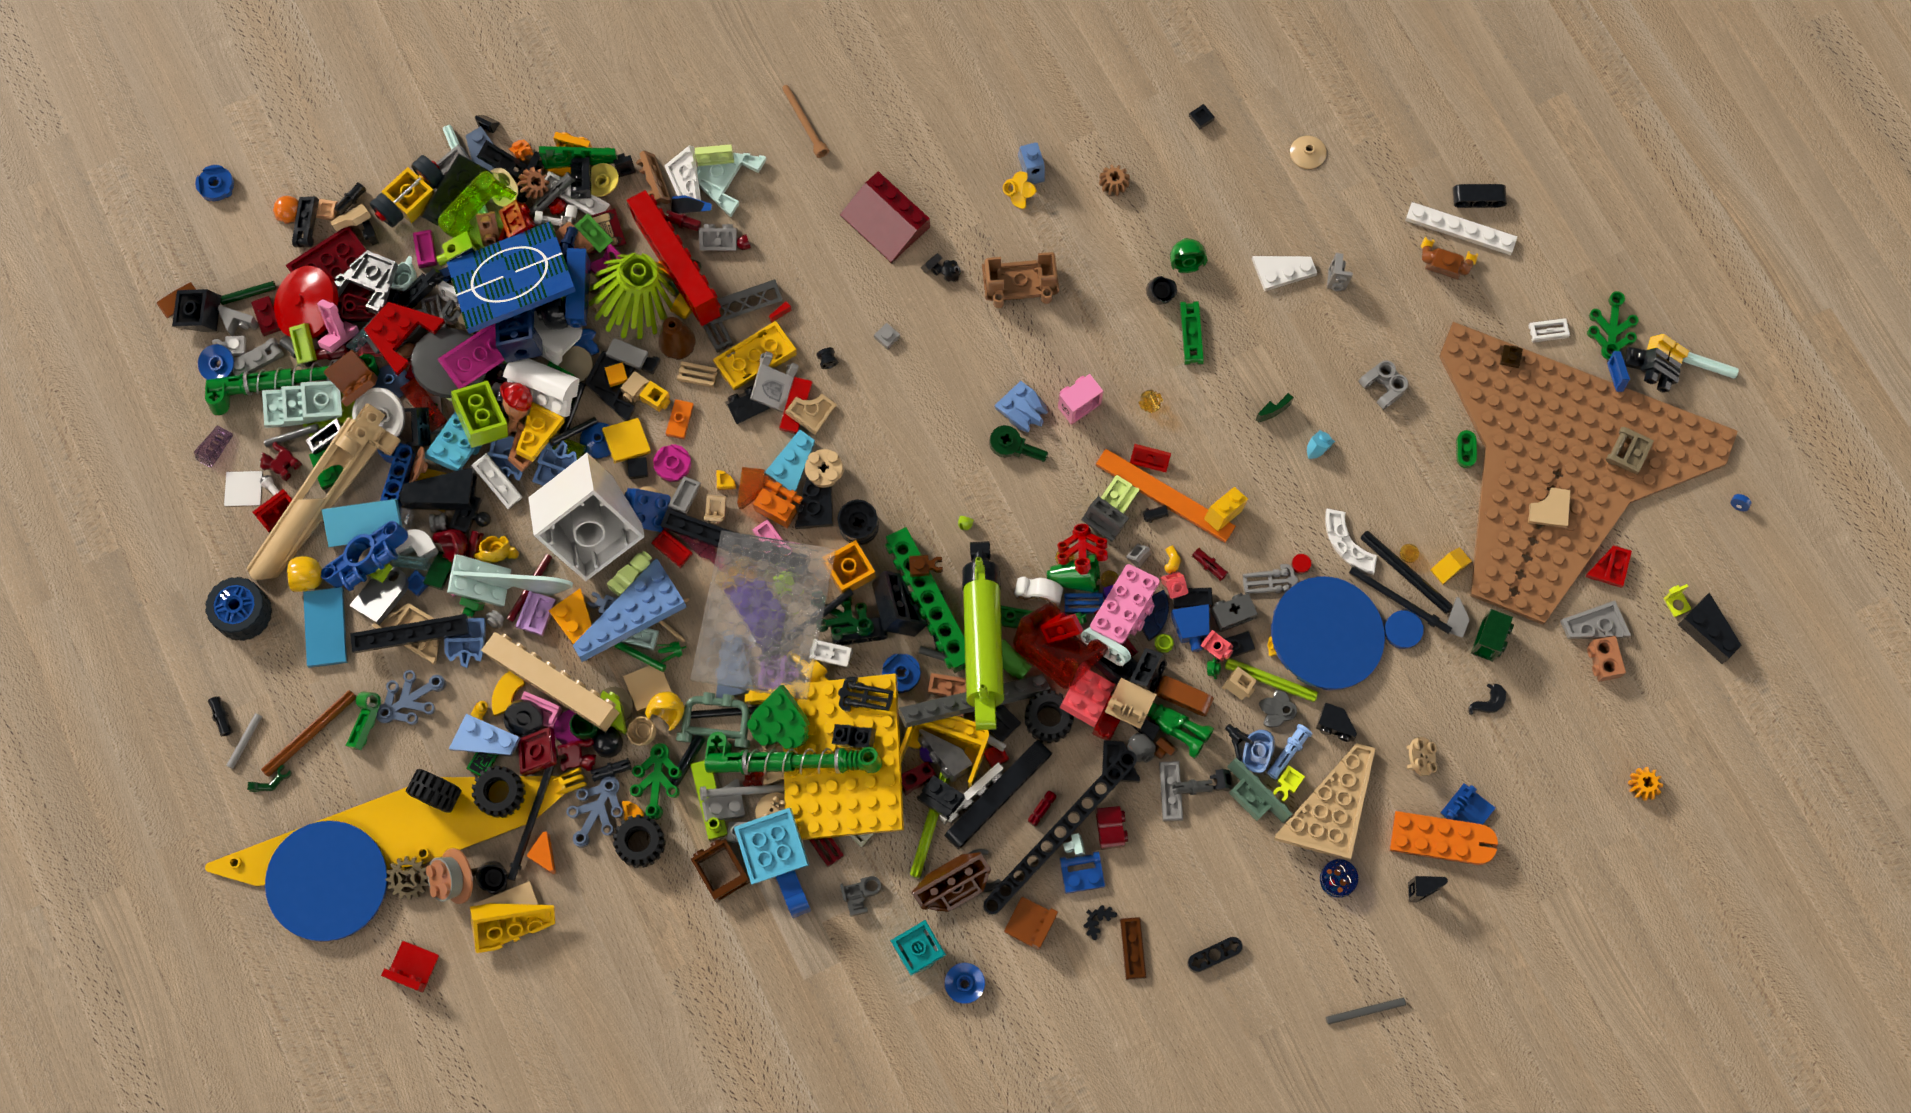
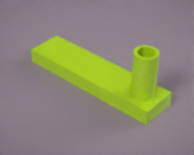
[690,760,728,841]

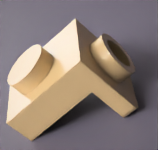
[704,495,727,524]

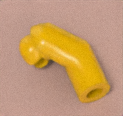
[471,701,488,721]

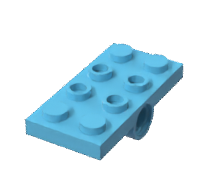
[425,412,482,471]

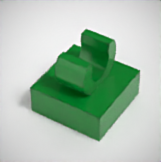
[459,597,485,618]

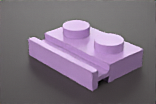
[516,591,557,636]

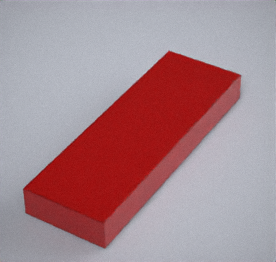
[779,377,813,434]

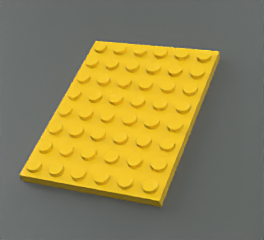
[783,673,904,840]

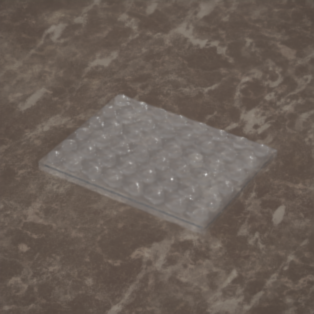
[690,530,836,700]

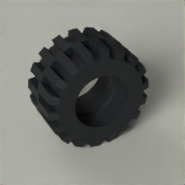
[1024,690,1074,743]
[472,766,526,818]
[406,769,462,813]
[613,815,666,868]

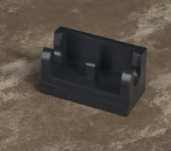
[570,157,591,199]
[404,407,431,446]

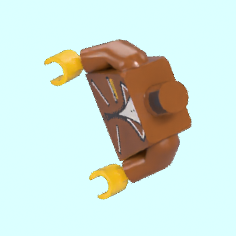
[1421,237,1478,280]

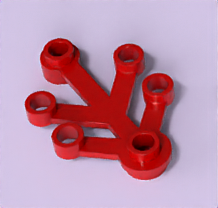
[1057,523,1108,575]

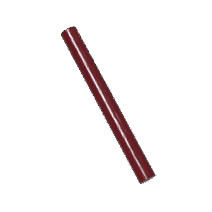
[506,554,553,623]

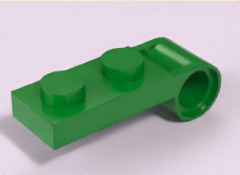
[346,691,381,750]

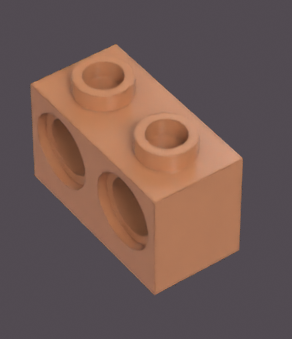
[1587,636,1626,682]

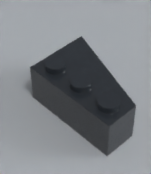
[872,570,928,637]
[1678,592,1742,664]

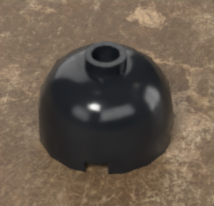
[536,298,568,330]

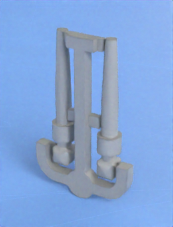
[1243,564,1298,594]

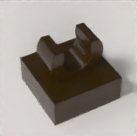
[1500,345,1523,368]

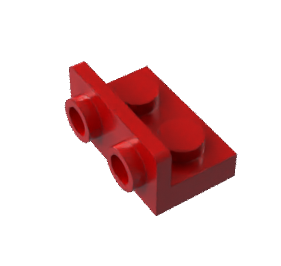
[499,200,535,238]

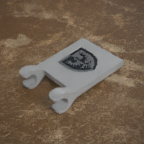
[750,352,799,412]

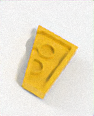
[516,402,565,462]

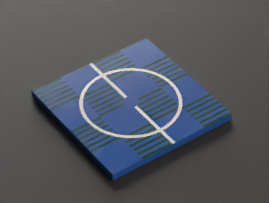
[447,221,576,334]

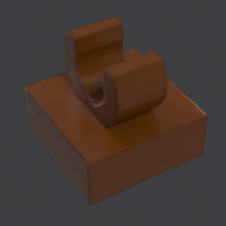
[1155,736,1178,759]

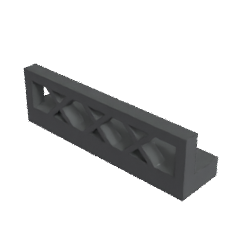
[711,279,783,325]

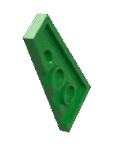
[539,146,618,169]

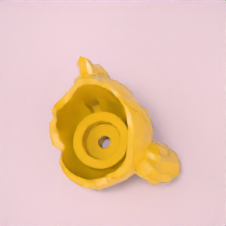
[474,536,519,563]

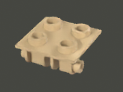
[1105,678,1157,729]

